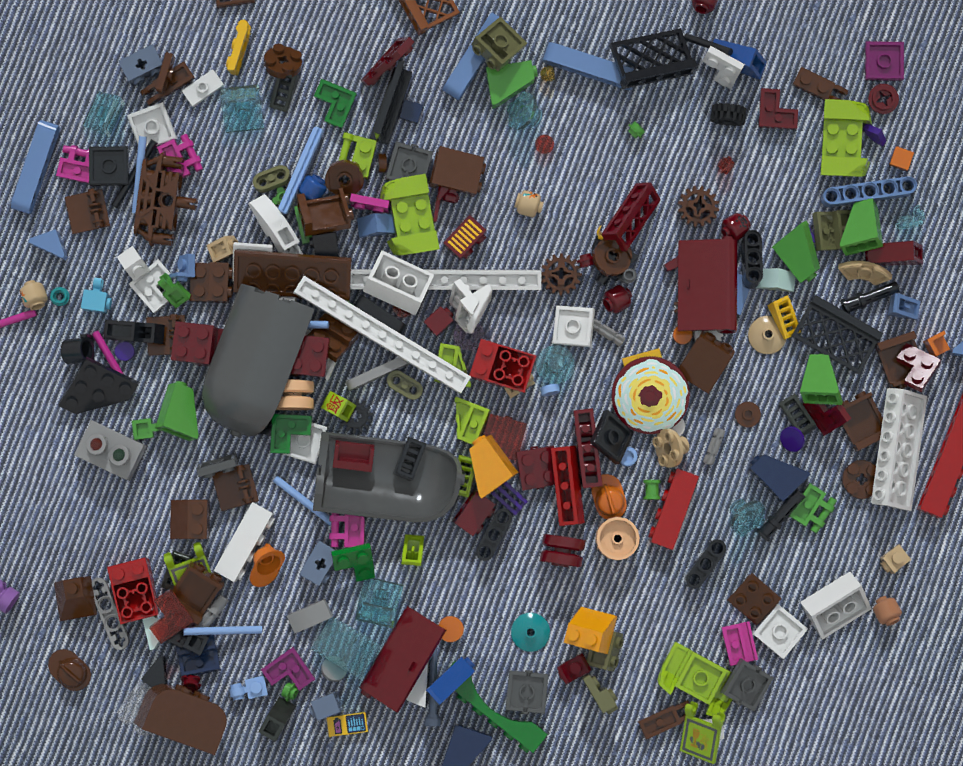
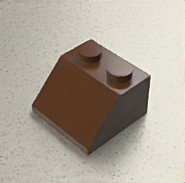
[170,500,210,539]

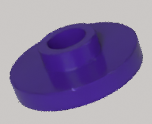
[780,426,805,452]

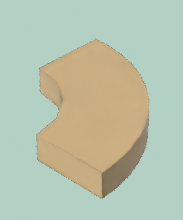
[838,261,892,286]

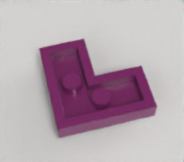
[261,647,315,691]

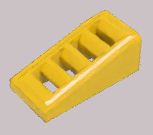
[767,295,801,340]

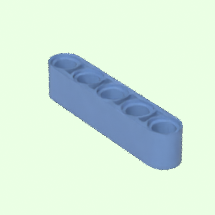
[442,12,508,100]
[542,42,634,90]
[11,120,60,214]
[821,176,917,208]

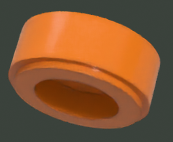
[673,327,693,345]

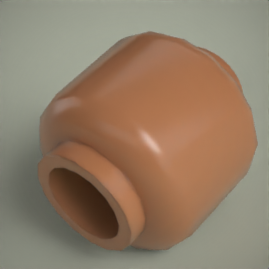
[873,596,902,626]

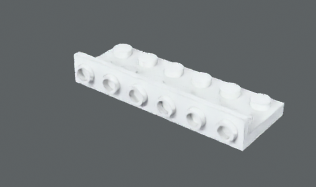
[871,388,927,511]

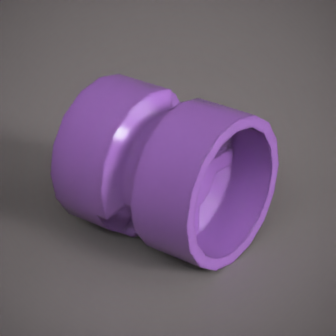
[0,580,20,614]

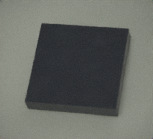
[89,146,129,186]
[590,410,634,465]

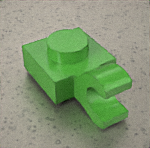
[157,273,191,308]
[132,418,161,440]

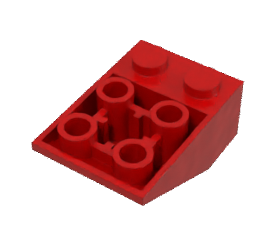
[469,339,537,393]
[107,557,159,625]

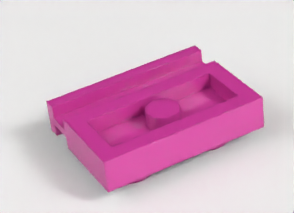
[350,193,390,214]
[721,621,758,666]

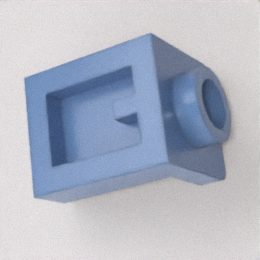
[169,254,195,282]

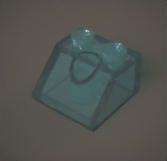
[221,84,264,133]
[355,578,404,628]

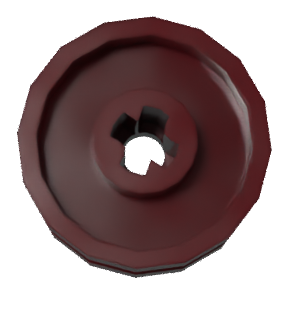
[539,534,586,568]

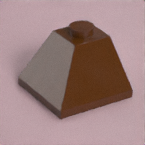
[54,576,97,621]

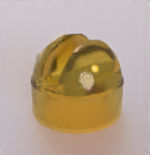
[540,65,555,82]

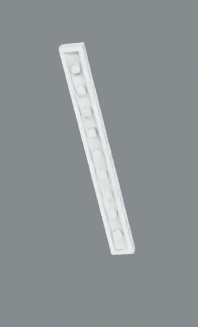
[350,269,542,290]
[294,276,471,394]

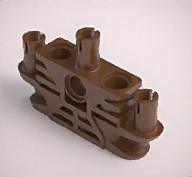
[134,152,198,247]

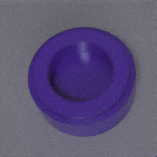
[115,341,135,361]

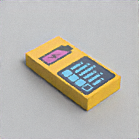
[326,712,368,737]

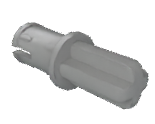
[197,594,229,627]

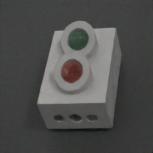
[74,420,147,481]

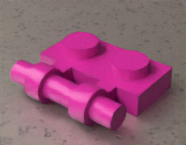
[157,134,203,178]
[56,145,89,184]
[329,513,365,547]

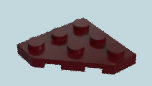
[360,37,414,86]

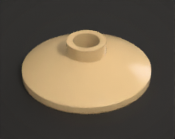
[748,316,786,354]

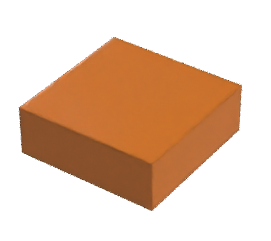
[889,146,914,171]

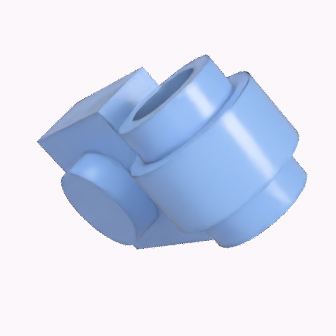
[229,676,268,701]

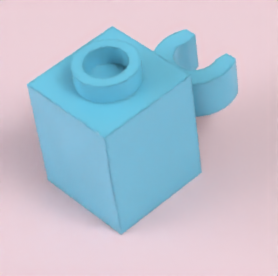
[81,277,112,314]

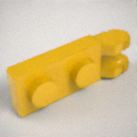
[226,19,252,76]

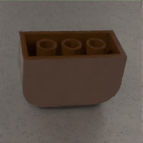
[134,684,227,755]

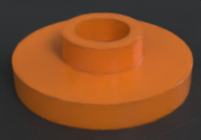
[438,616,464,642]

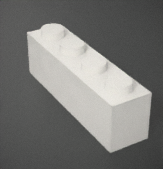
[214,502,275,582]

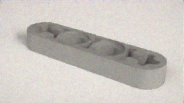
[345,357,410,391]
[92,578,130,650]

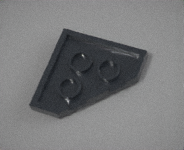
[58,356,138,414]

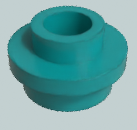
[50,287,70,306]

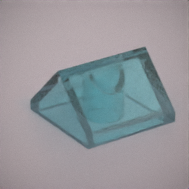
[82,91,125,138]

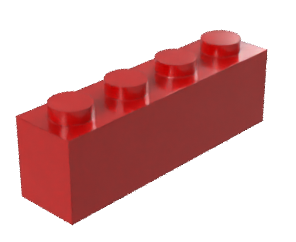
[551,446,585,526]
[648,468,699,550]

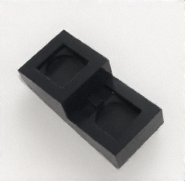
[164,622,209,656]

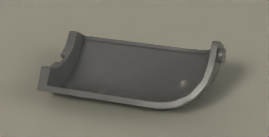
[202,284,315,438]
[313,431,465,522]

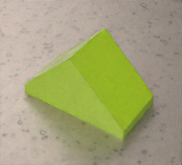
[401,534,424,566]

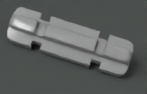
[593,319,625,346]
[703,428,725,465]

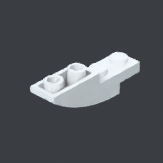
[248,194,303,254]

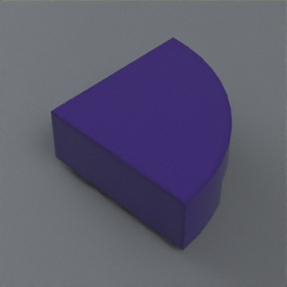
[863,124,886,146]

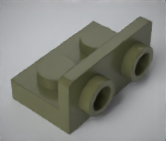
[587,631,624,672]

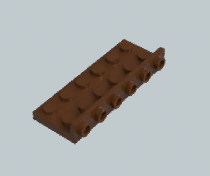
[233,250,352,301]

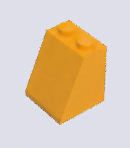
[469,435,518,499]

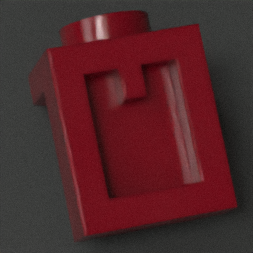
[557,653,592,685]

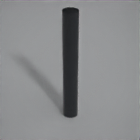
[684,33,733,56]

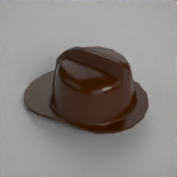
[48,649,91,691]

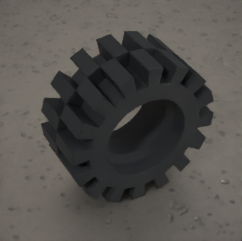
[710,103,747,126]

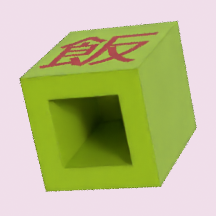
[321,391,357,422]

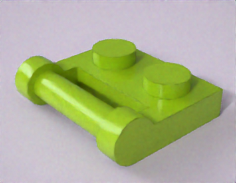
[338,133,377,179]

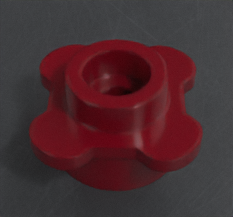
[181,675,201,693]

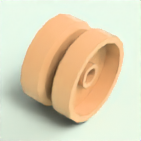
[276,379,314,411]
[595,517,640,560]

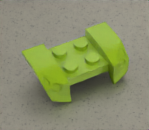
[821,99,872,177]
[380,174,440,255]
[657,642,733,716]

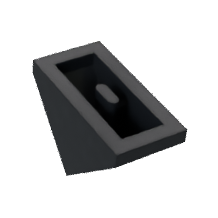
[141,656,168,688]

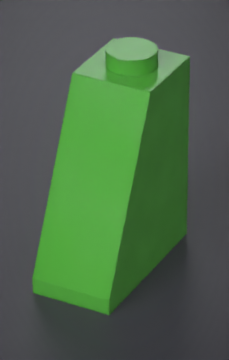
[486,60,538,109]
[840,198,883,256]
[772,220,820,283]
[800,354,843,405]
[155,381,199,441]

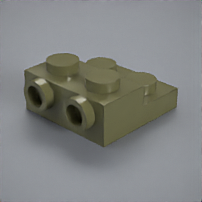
[471,16,527,71]
[581,674,618,714]

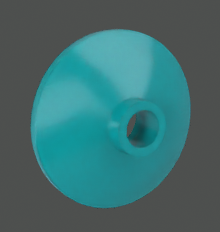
[511,613,550,652]

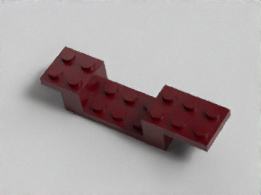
[171,321,330,378]

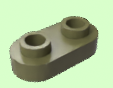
[253,165,291,193]
[387,370,423,400]

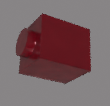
[424,306,454,337]

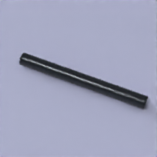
[111,139,158,209]

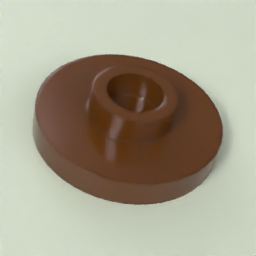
[735,402,761,428]

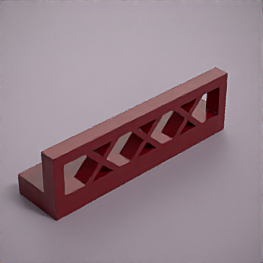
[601,182,661,251]

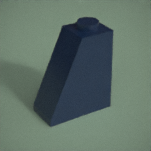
[748,454,811,502]
[442,724,493,766]

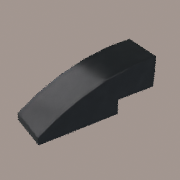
[103,320,165,344]

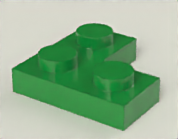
[314,79,357,129]
[270,414,312,454]
[331,543,375,582]

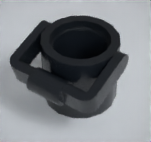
[60,334,95,364]

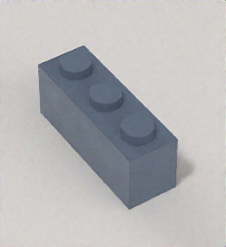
[309,690,344,720]

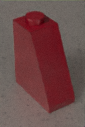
[865,241,923,266]

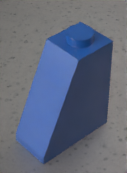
[713,39,767,80]
[426,656,475,705]

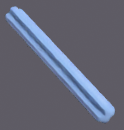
[278,127,324,214]

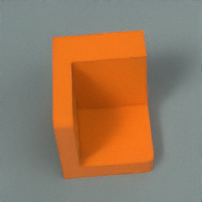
[923,331,950,357]

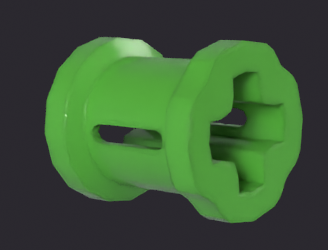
[643,480,661,500]

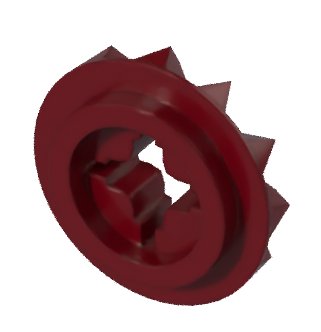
[868,84,899,115]

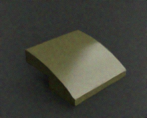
[812,210,851,251]

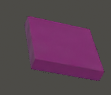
[865,41,904,81]

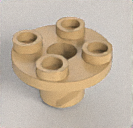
[652,429,689,468]

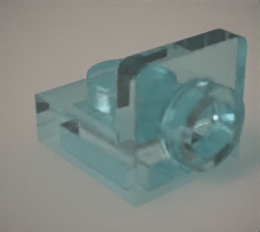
[896,205,925,231]

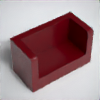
[332,440,375,472]

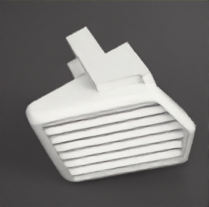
[449,279,492,334]

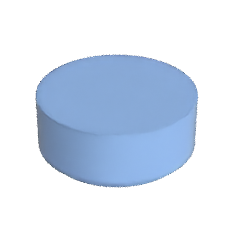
[540,384,560,397]
[620,447,638,467]

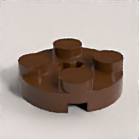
[263,44,302,79]
[325,160,364,198]
[592,239,632,276]
[841,460,876,499]

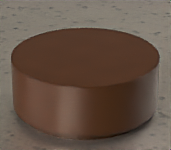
[378,153,387,173]

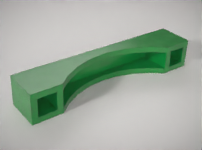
[451,660,548,753]

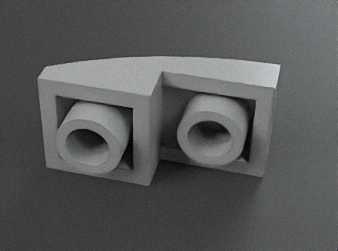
[287,599,333,634]

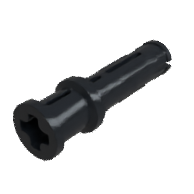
[840,281,900,314]
[756,489,806,542]

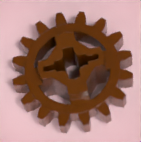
[677,186,719,228]
[541,253,582,296]

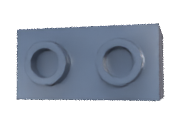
[118,44,162,85]
[299,540,335,586]

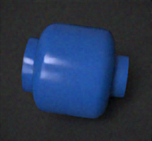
[298,174,327,200]

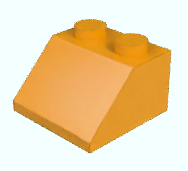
[564,607,617,654]

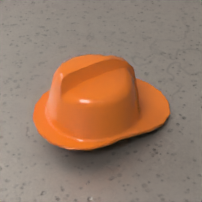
[591,474,627,519]
[249,543,285,587]

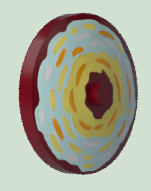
[612,356,690,434]

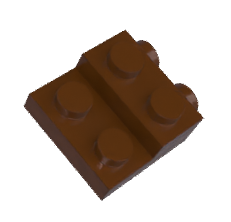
[189,262,233,303]
[307,312,359,363]

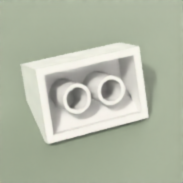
[363,250,434,316]
[800,572,871,640]

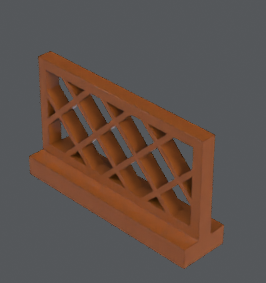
[399,0,460,36]

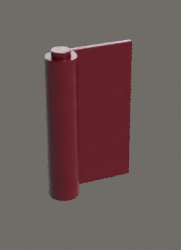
[678,236,737,334]
[359,606,446,713]

